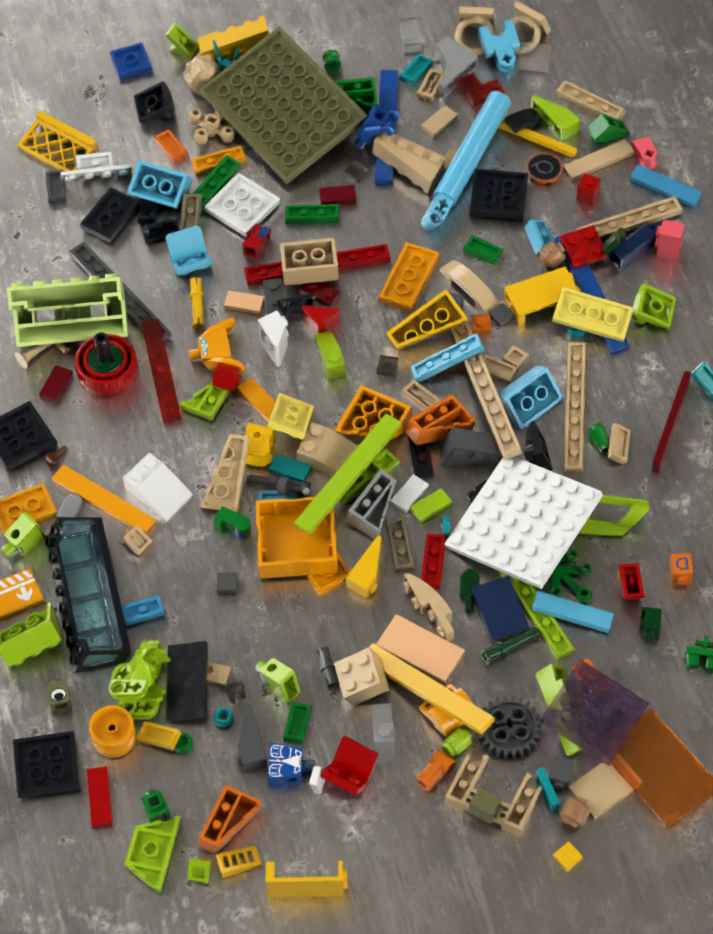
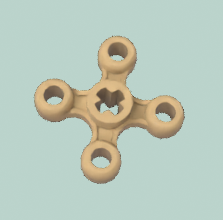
[188,108,235,145]

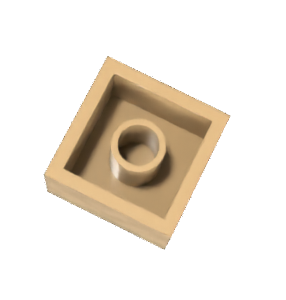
[334,647,389,706]

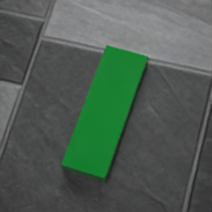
[285,204,339,223]

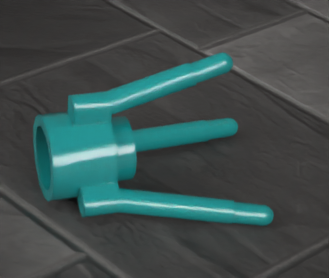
[212,40,240,72]

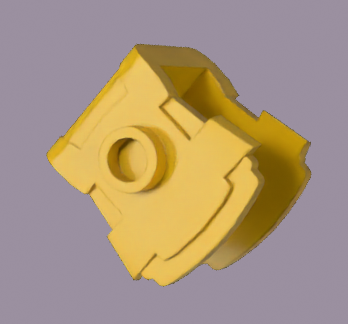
[245,422,276,467]

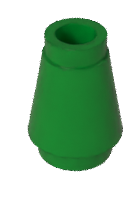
[588,423,610,453]

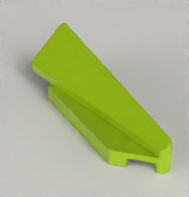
[535,663,588,756]

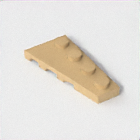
[200,434,250,513]

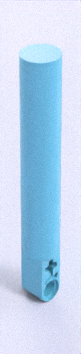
[421,91,511,231]

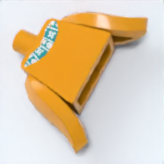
[188,316,246,374]

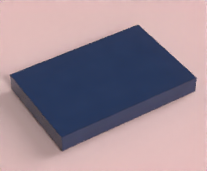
[471,576,530,643]

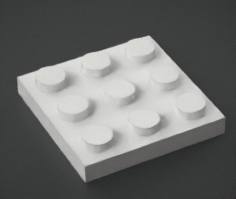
[204,173,280,237]

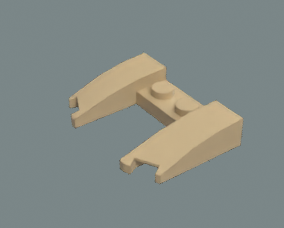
[445,755,542,837]

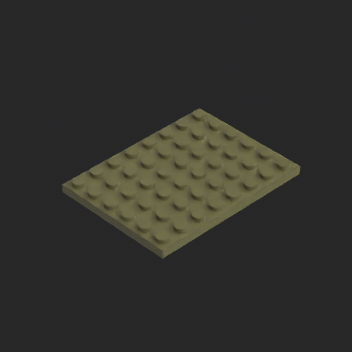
[199,26,367,184]

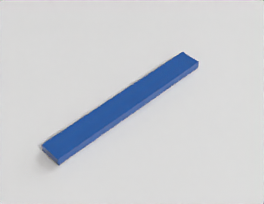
[375,70,398,184]
[555,236,629,354]

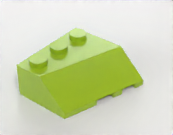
[0,602,62,667]

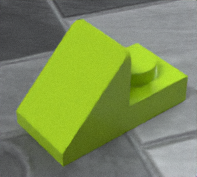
[164,22,199,59]

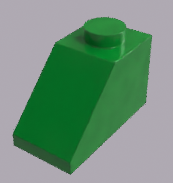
[587,113,630,144]

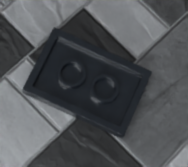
[80,187,140,243]

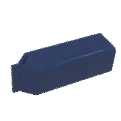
[609,223,659,270]

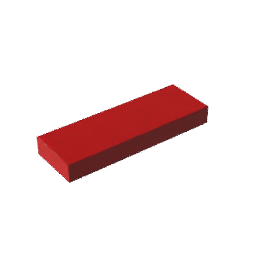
[421,533,446,590]
[87,766,113,828]

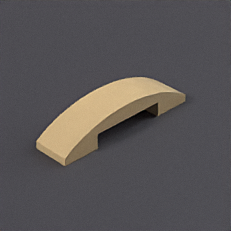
[439,260,500,315]

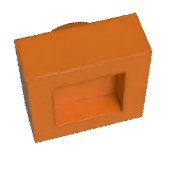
[471,314,491,335]

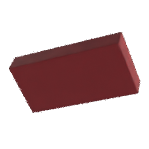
[319,185,356,204]
[39,365,73,403]

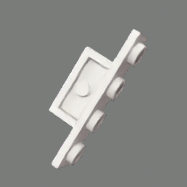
[61,152,132,182]

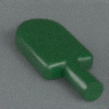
[459,568,480,613]

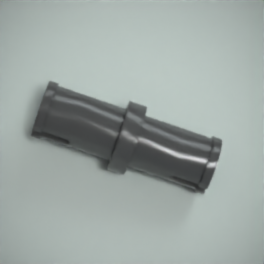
[317,647,339,688]

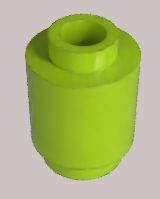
[441,728,472,758]

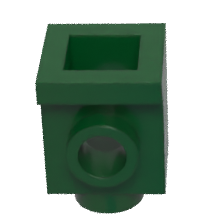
[640,607,662,640]

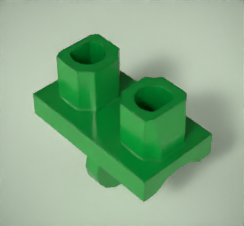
[685,635,713,670]

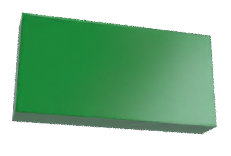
[463,235,504,265]
[283,702,312,744]

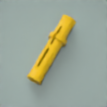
[189,277,204,330]

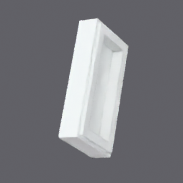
[390,474,429,514]

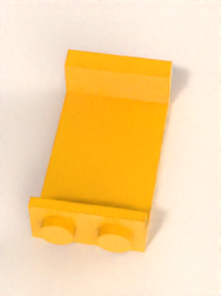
[504,267,581,326]
[266,860,348,898]

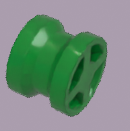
[323,50,341,72]

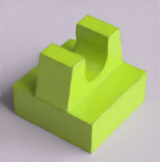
[188,857,211,884]

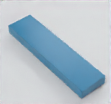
[630,164,702,208]

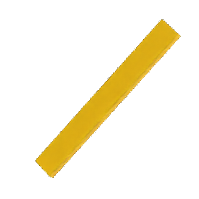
[370,643,495,735]

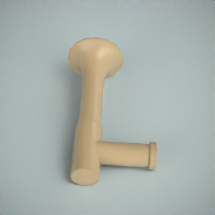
[15,343,70,369]

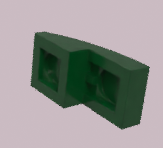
[602,227,625,255]

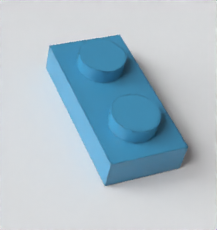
[121,595,165,626]

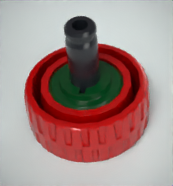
[75,332,138,397]

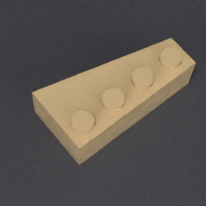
[372,131,446,194]

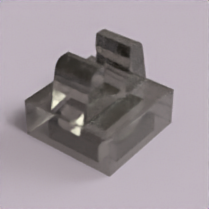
[221,680,246,704]

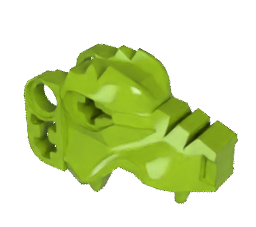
[109,639,170,719]

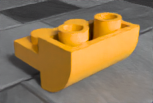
[419,684,473,737]

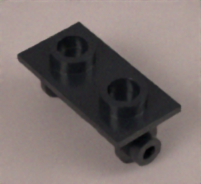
[141,216,180,243]
[276,293,316,317]

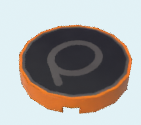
[527,153,562,185]

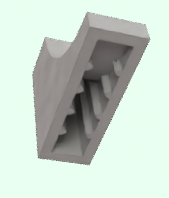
[434,36,478,98]
[371,703,396,764]

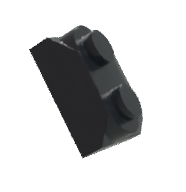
[134,81,175,123]
[523,420,553,471]

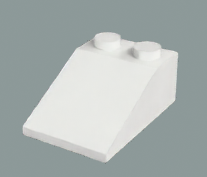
[123,453,193,521]

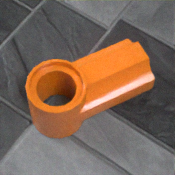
[416,750,456,791]

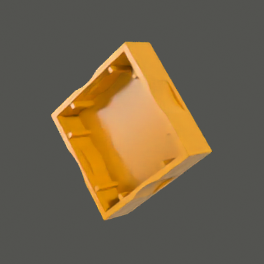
[255,496,338,579]

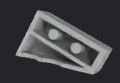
[346,469,396,540]

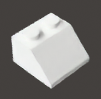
[257,311,289,367]

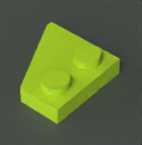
[179,382,229,421]

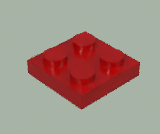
[560,225,608,269]

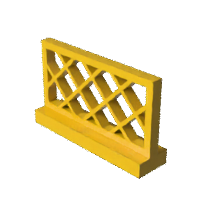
[17,110,99,172]

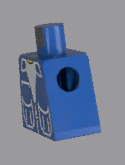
[268,743,315,787]

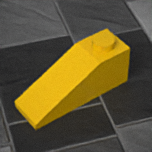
[346,535,382,599]

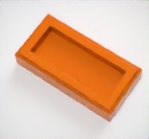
[154,129,188,163]

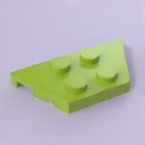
[125,816,181,893]

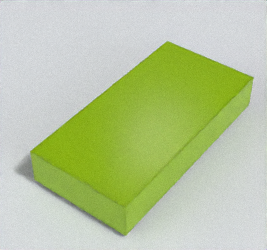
[410,488,452,524]

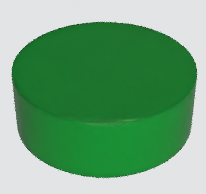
[174,733,193,754]

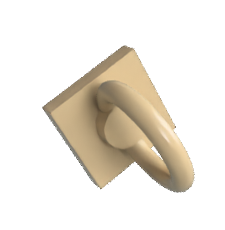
[500,1,551,55]
[455,6,496,56]

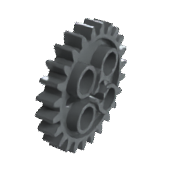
[476,696,542,760]

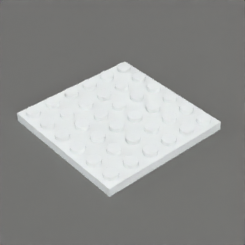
[444,457,603,589]

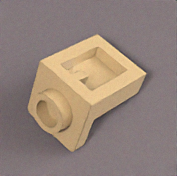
[119,525,153,556]

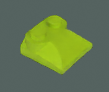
[632,283,676,329]

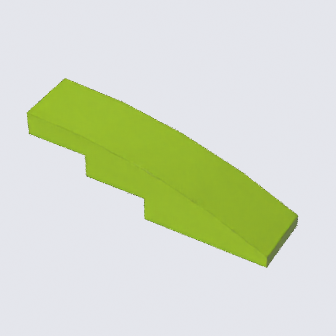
[339,449,400,505]

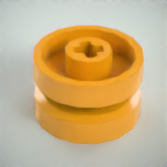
[89,705,136,758]

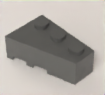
[440,427,503,466]

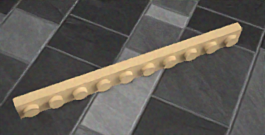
[450,322,522,460]

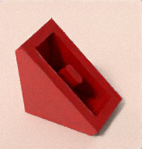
[302,305,340,334]
[619,563,645,600]

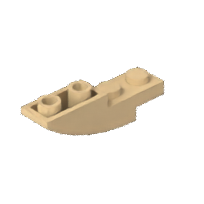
[403,573,454,642]

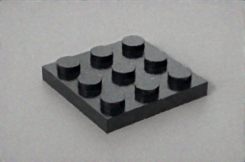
[469,168,528,220]
[0,401,58,471]
[13,731,80,798]

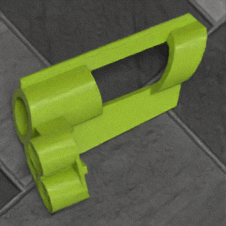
[578,495,650,536]

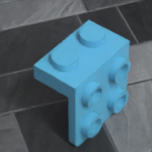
[166,225,213,276]

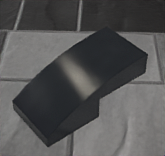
[505,108,544,133]
[138,198,159,224]

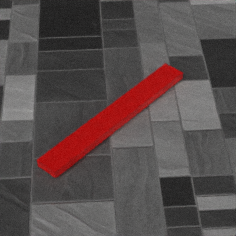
[244,244,390,286]

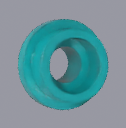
[213,707,234,728]

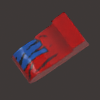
[242,224,271,259]

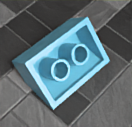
[127,160,193,209]
[498,366,564,430]

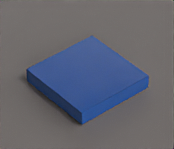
[109,42,152,80]

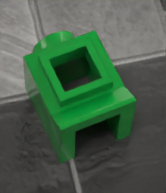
[141,790,171,823]

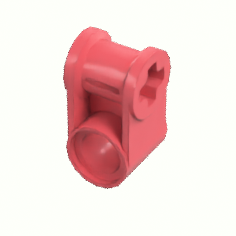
[631,136,657,170]

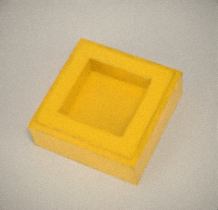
[553,842,583,872]

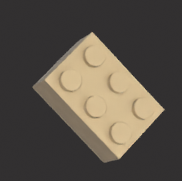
[280,238,339,286]

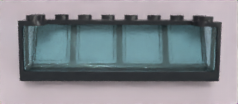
[45,517,131,673]

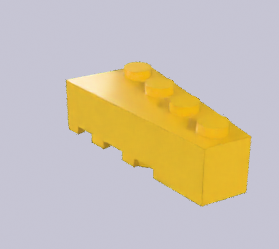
[198,15,268,62]
[386,289,469,350]

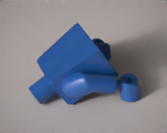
[355,104,401,148]

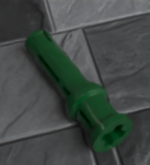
[480,627,540,665]

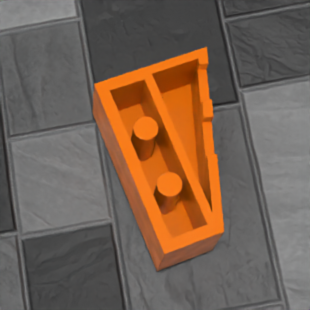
[405,394,476,445]
[197,784,263,855]

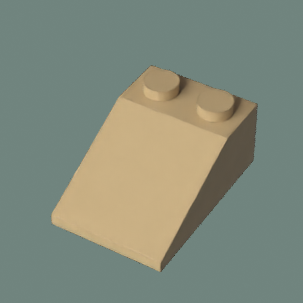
[296,422,358,476]

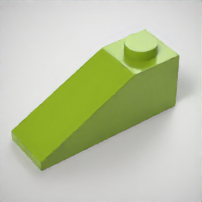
[531,95,580,141]
[313,330,346,381]

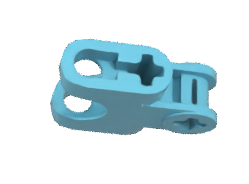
[478,20,520,74]

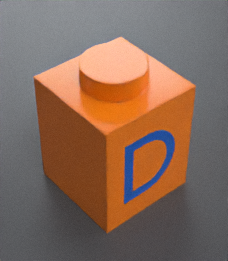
[669,553,693,585]

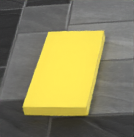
[552,287,634,342]

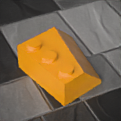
[335,385,413,439]

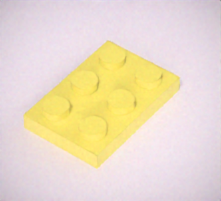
[267,393,314,440]

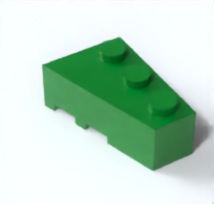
[334,77,378,115]

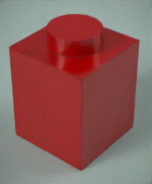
[576,173,601,205]
[212,362,242,391]

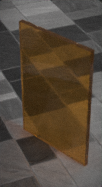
[595,708,713,828]

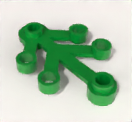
[544,550,592,605]

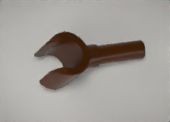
[46,445,67,468]

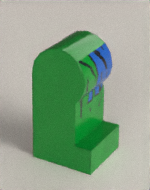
[213,506,251,539]

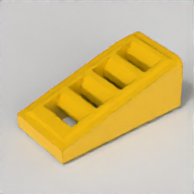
[215,846,262,879]

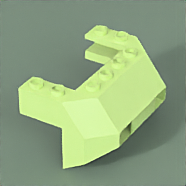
[6,273,128,347]

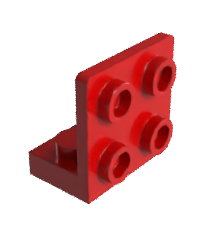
[320,736,379,796]

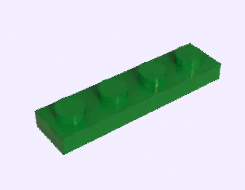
[193,154,241,214]

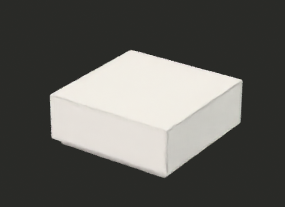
[309,766,325,794]

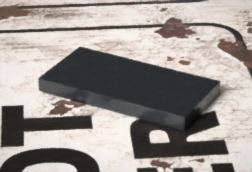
[166,641,208,722]

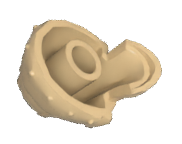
[183,54,221,97]

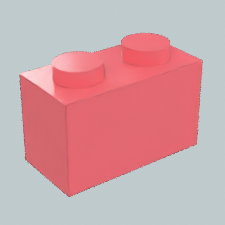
[654,219,685,260]

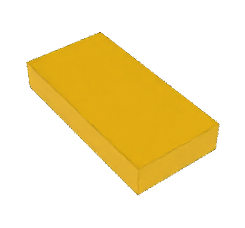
[136,721,181,750]

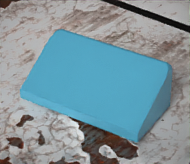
[525,219,554,255]

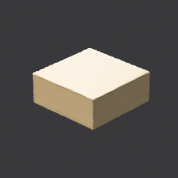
[503,345,529,370]

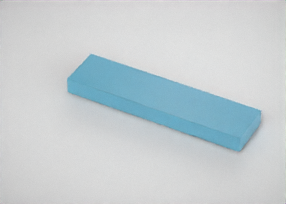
[410,333,485,383]
[532,591,614,633]

